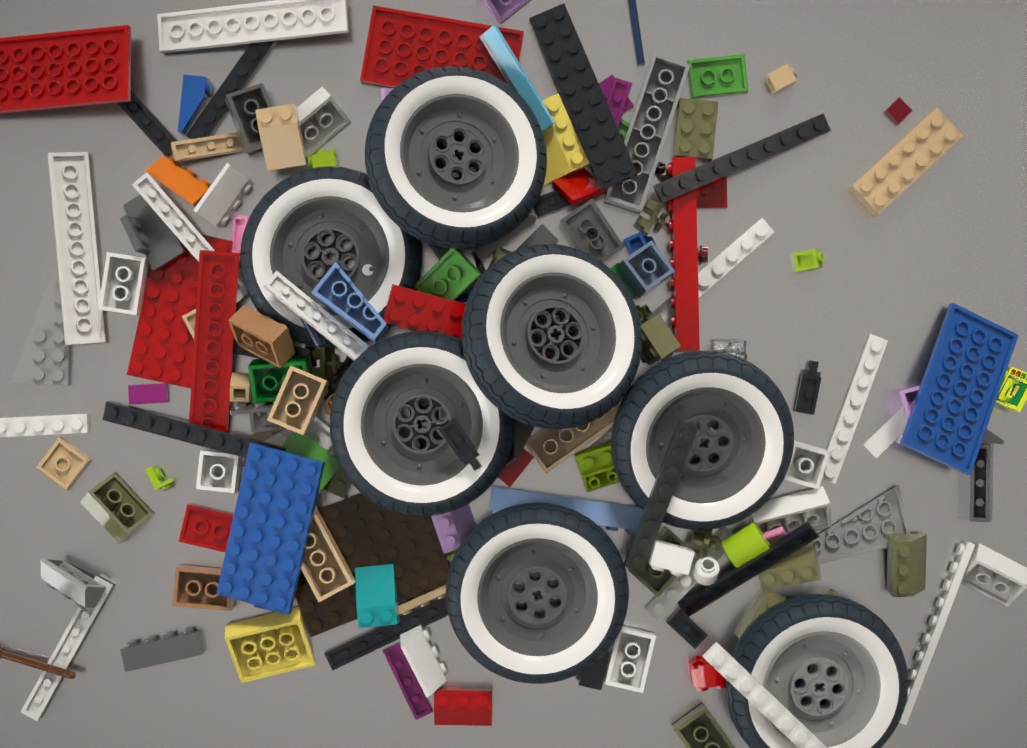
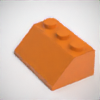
[146,155,211,207]

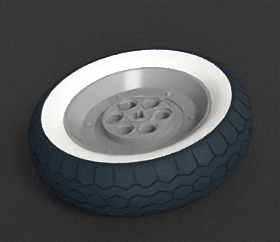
[726,594,908,748]

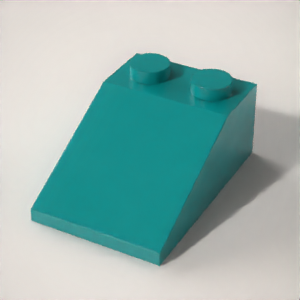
[355,564,400,628]

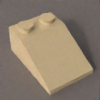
[256,104,306,171]

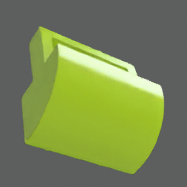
[575,442,620,492]
[721,522,771,568]

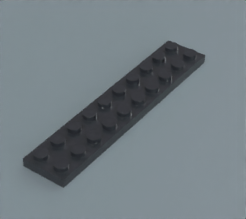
[529,3,637,190]

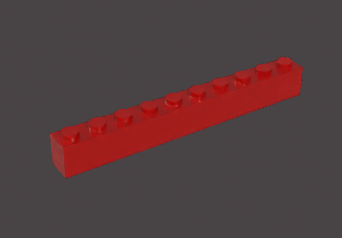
[668,157,700,351]

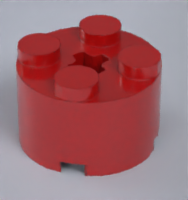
[688,654,726,692]

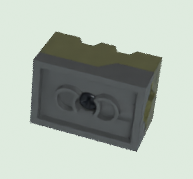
[560,198,625,262]

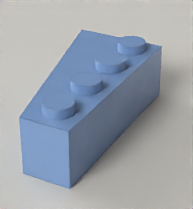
[311,262,388,343]

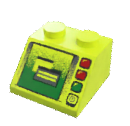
[995,367,1027,412]

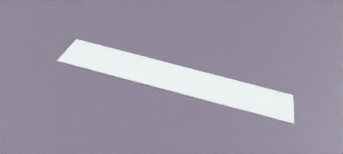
[863,407,907,458]

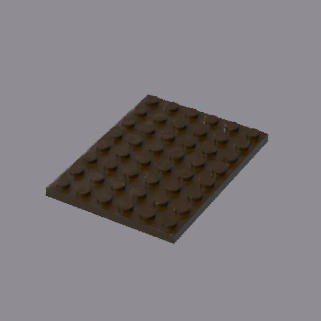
[295,493,450,637]

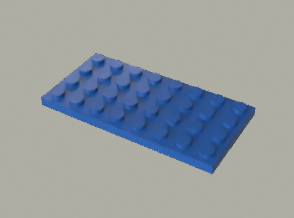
[900,303,1019,475]
[216,442,325,615]

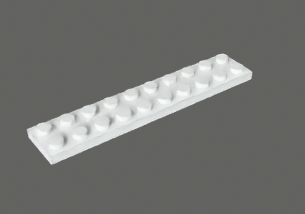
[157,0,349,53]
[48,152,105,345]

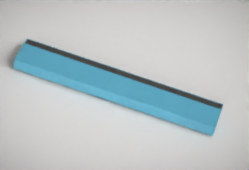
[479,25,555,133]

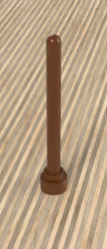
[0,645,76,679]

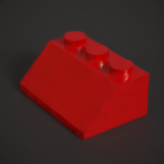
[434,686,493,726]

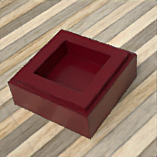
[884,97,913,125]

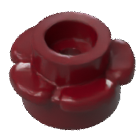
[698,245,708,264]

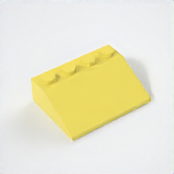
[542,93,590,187]
[225,607,316,683]

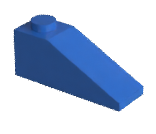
[178,75,212,135]

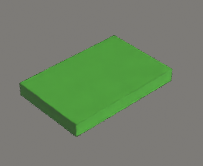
[687,54,749,99]
[415,248,481,301]
[282,432,340,494]

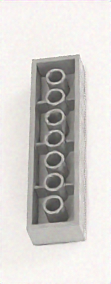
[604,53,690,213]

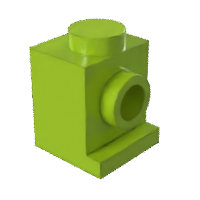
[308,147,338,168]

